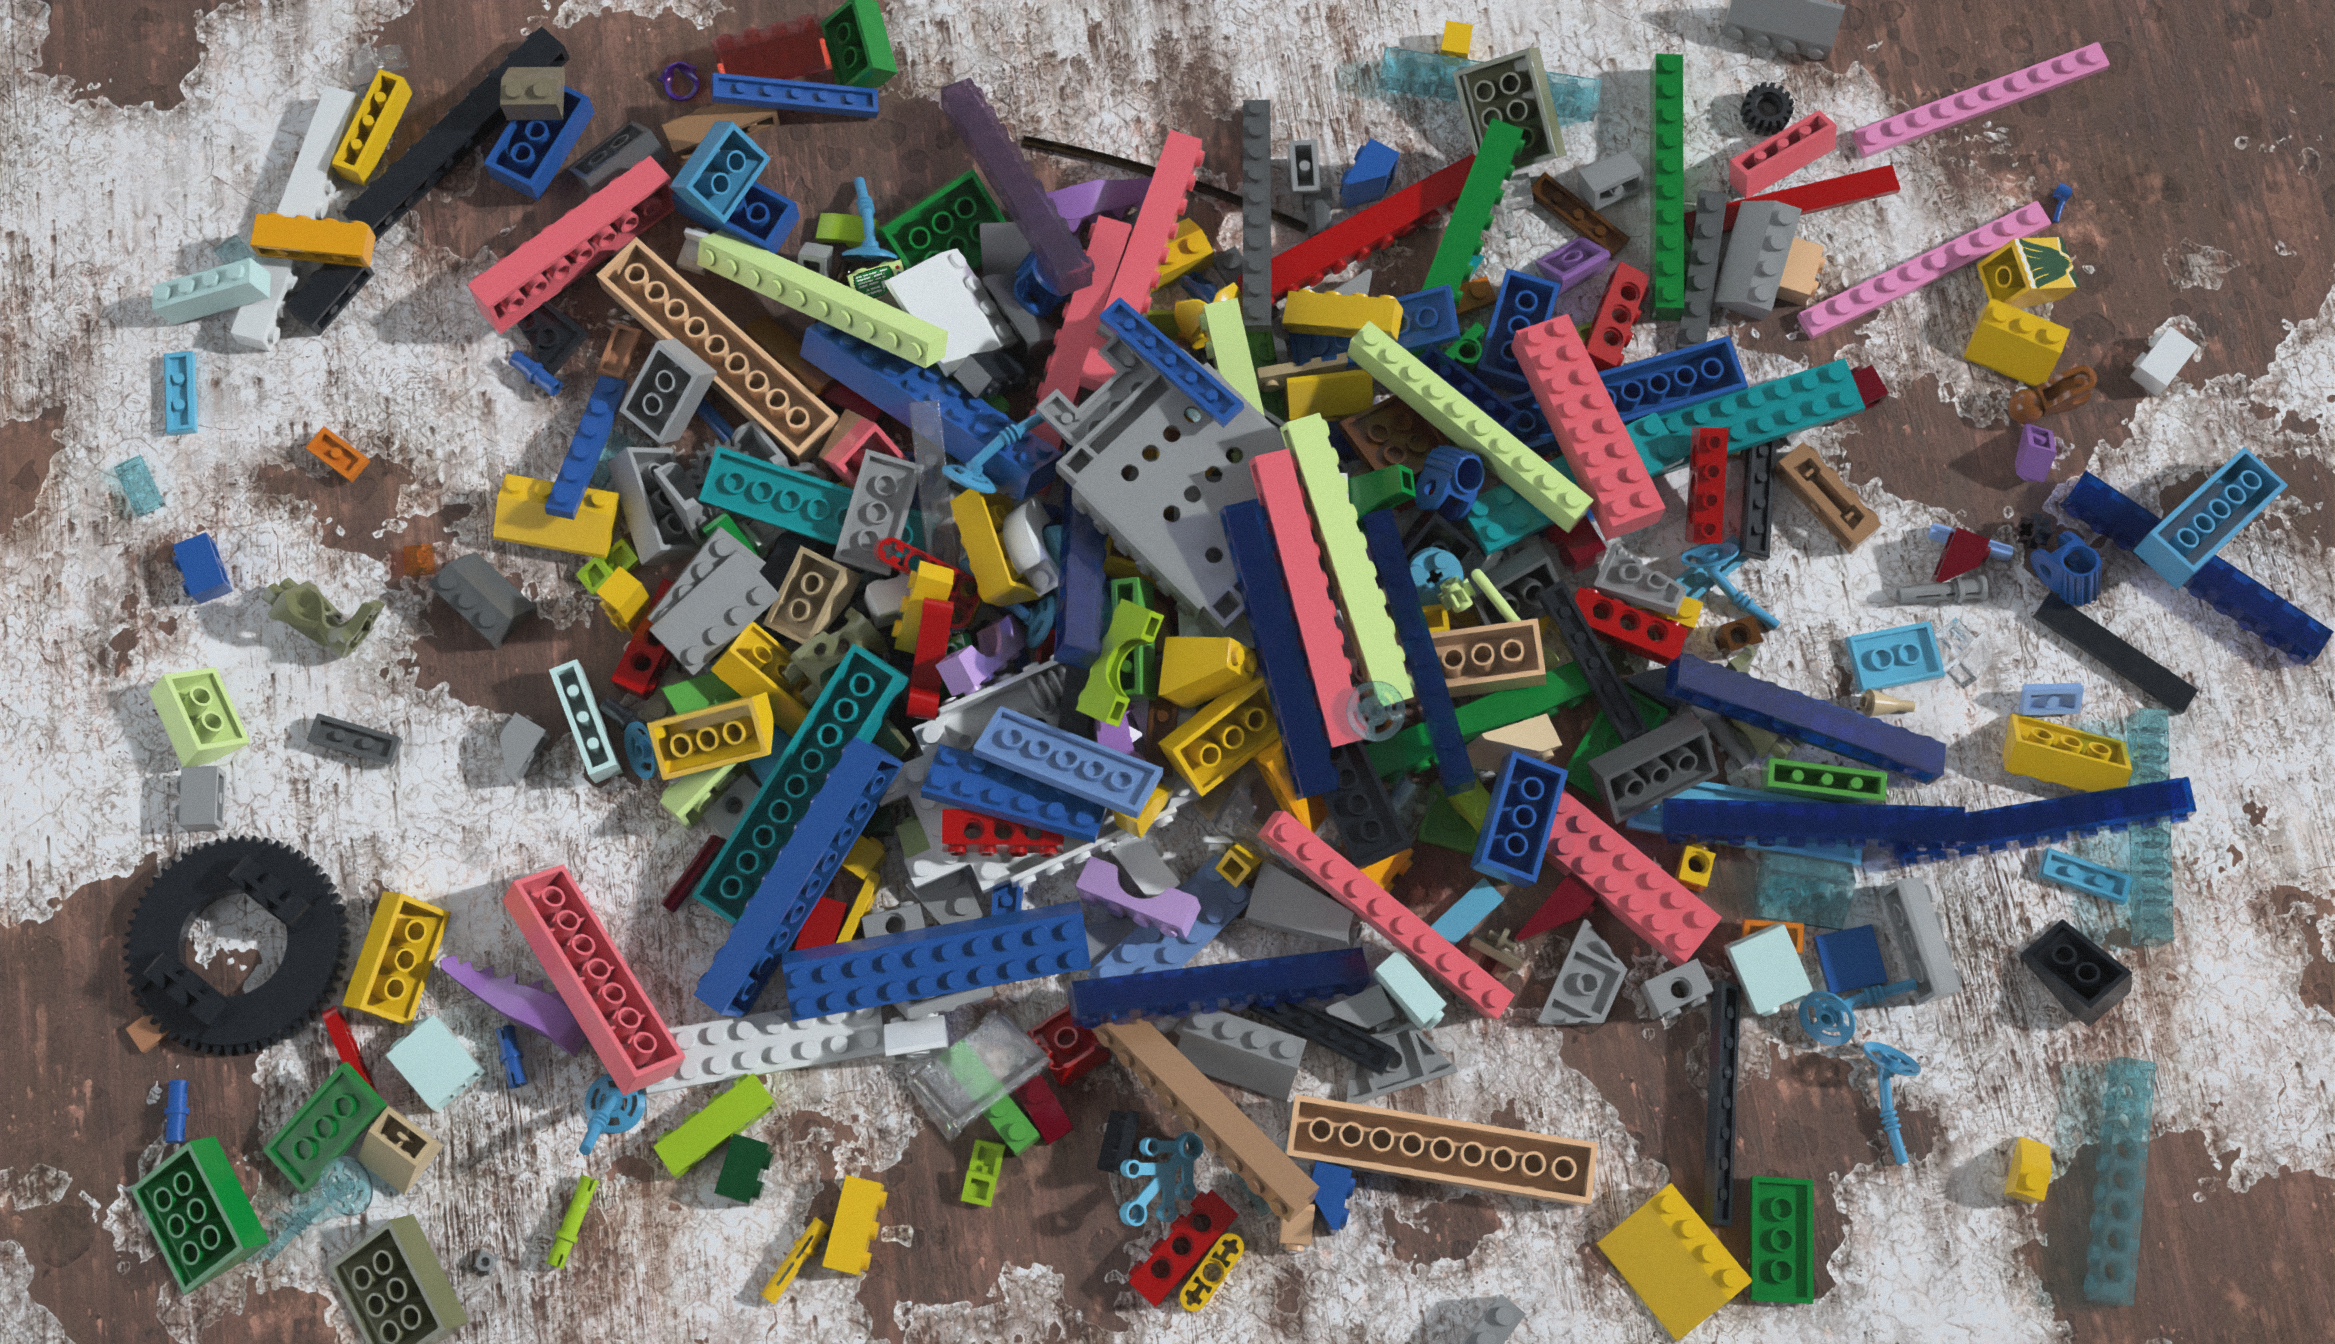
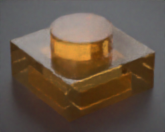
[403,543,436,577]

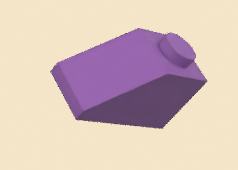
[2015,424,2057,483]

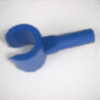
[2052,182,2072,223]

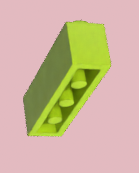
[653,1073,778,1179]

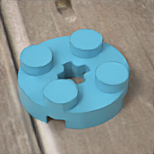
[1404,547,1463,606]

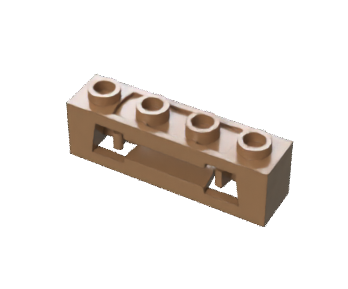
[1775,441,1882,554]

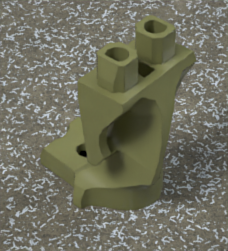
[262,577,385,658]
[782,606,889,707]
[1708,644,1810,759]

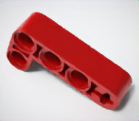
[873,537,980,629]
[906,597,954,721]

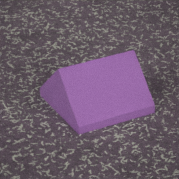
[1535,236,1610,297]

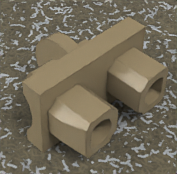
[1467,928,1522,982]

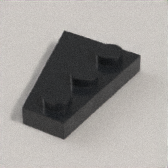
[516,301,589,376]

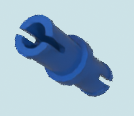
[509,350,563,396]
[495,1025,528,1089]
[164,1080,190,1144]

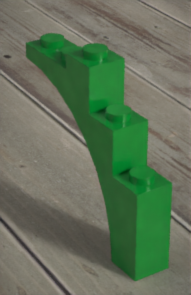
[1348,464,1416,533]

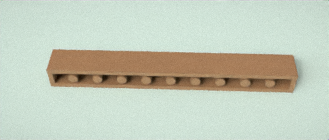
[1073,978,1319,1223]

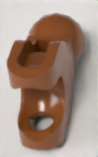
[2007,365,2097,424]

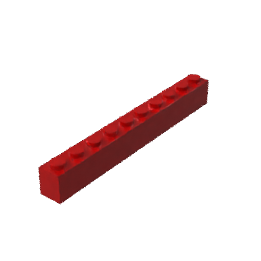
[1237,153,1476,309]

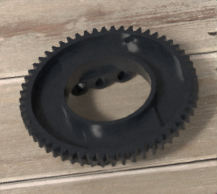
[123,835,351,1057]

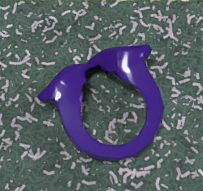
[657,61,700,102]

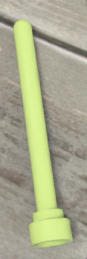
[1471,569,1559,672]

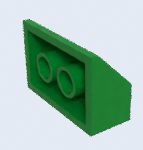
[820,0,898,88]

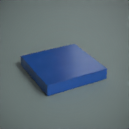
[1812,924,1888,994]

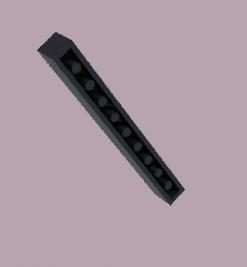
[342,26,570,242]

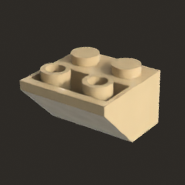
[357,1106,444,1195]

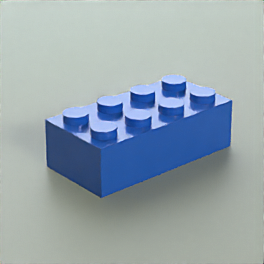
[484,85,595,201]
[671,181,800,254]
[1473,268,1561,394]
[1470,751,1568,888]

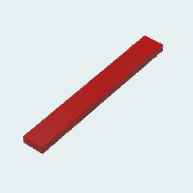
[1684,165,1901,242]

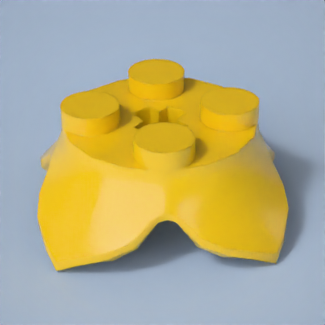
[1174,282,1243,350]

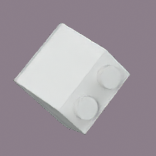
[884,1012,950,1064]

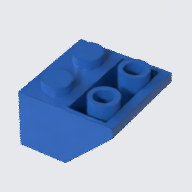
[1339,138,1400,209]
[1310,1161,1356,1235]

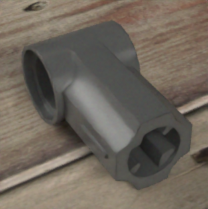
[1303,186,1333,239]

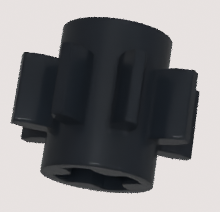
[2015,513,2053,549]

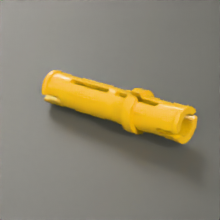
[760,1216,831,1304]

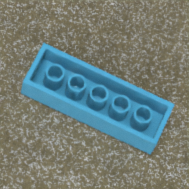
[2133,447,2288,590]

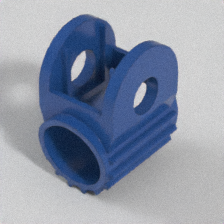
[1013,244,1077,318]
[1415,445,1486,522]
[2030,531,2102,607]

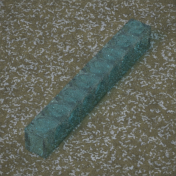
[1378,47,1602,122]
[2127,708,2174,947]
[2084,1056,2156,1308]

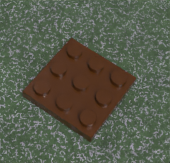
[1338,395,1453,479]

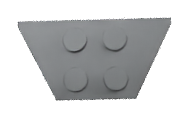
[1536,919,1628,1025]
[1345,1022,1458,1104]

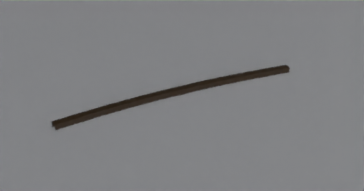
[1022,135,1308,233]

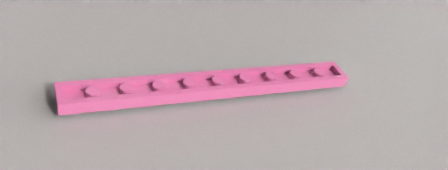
[1851,42,2110,159]
[1797,201,2051,340]

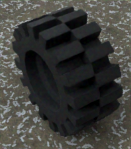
[1740,82,1794,136]

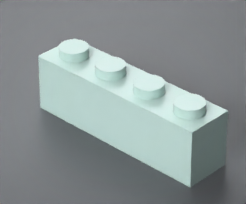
[152,258,271,325]
[549,659,623,783]

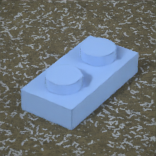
[2019,683,2084,715]

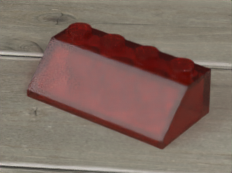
[711,14,832,80]

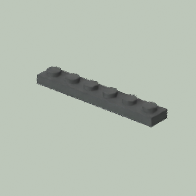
[1675,189,1728,350]

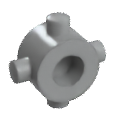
[473,1249,500,1276]

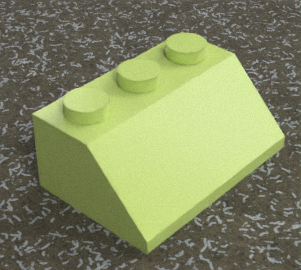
[149,667,250,767]
[660,761,752,831]

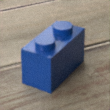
[172,532,233,604]

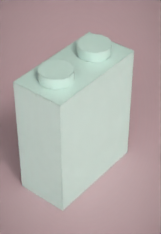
[1724,923,1813,1016]
[1371,949,1447,1031]
[386,1014,485,1113]

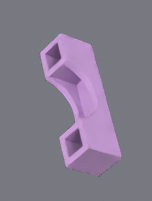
[935,613,1027,697]
[1075,856,1201,939]

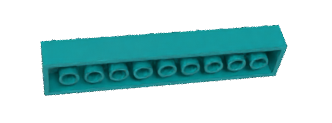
[692,644,911,925]

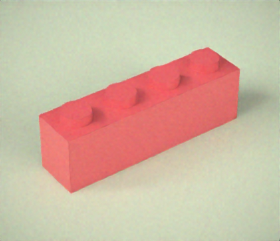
[1729,110,1837,199]

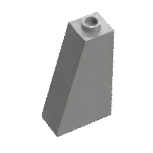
[1245,861,1362,949]

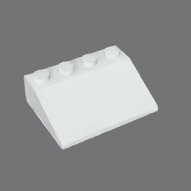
[885,248,1018,377]

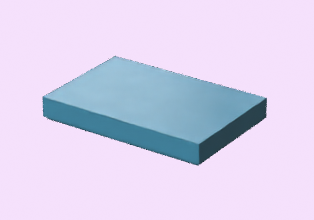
[1845,621,1945,694]

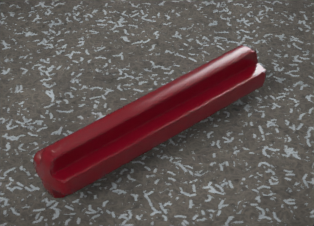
[661,834,725,913]

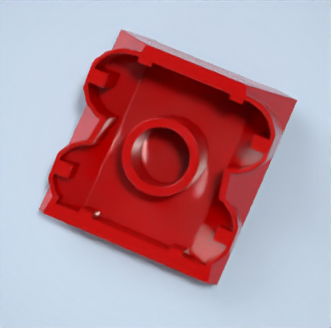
[1027,1000,1111,1086]

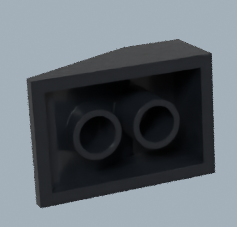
[1378,510,1479,607]
[2020,919,2132,1027]

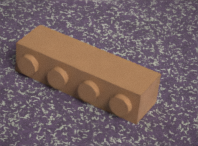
[662,103,780,165]

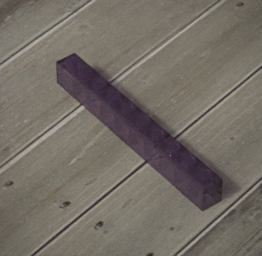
[940,78,1095,296]

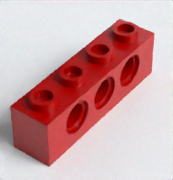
[1583,261,1650,372]
[1685,427,1729,544]
[611,578,674,701]
[1573,587,1688,667]
[942,809,1064,857]
[1128,1189,1239,1308]

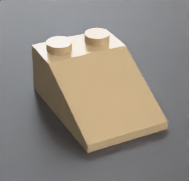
[763,546,862,645]
[1451,713,1562,773]

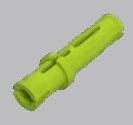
[545,1175,599,1270]

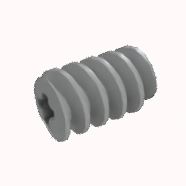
[1026,665,1066,712]

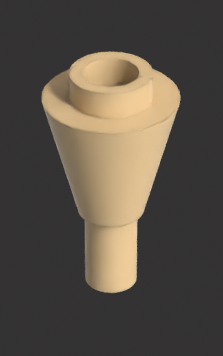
[1859,689,1915,717]

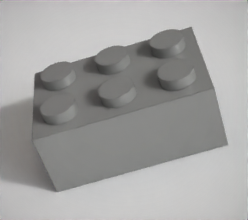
[619,338,717,444]

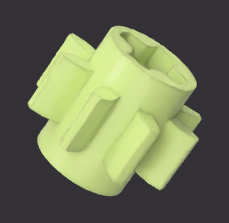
[1437,576,1476,613]

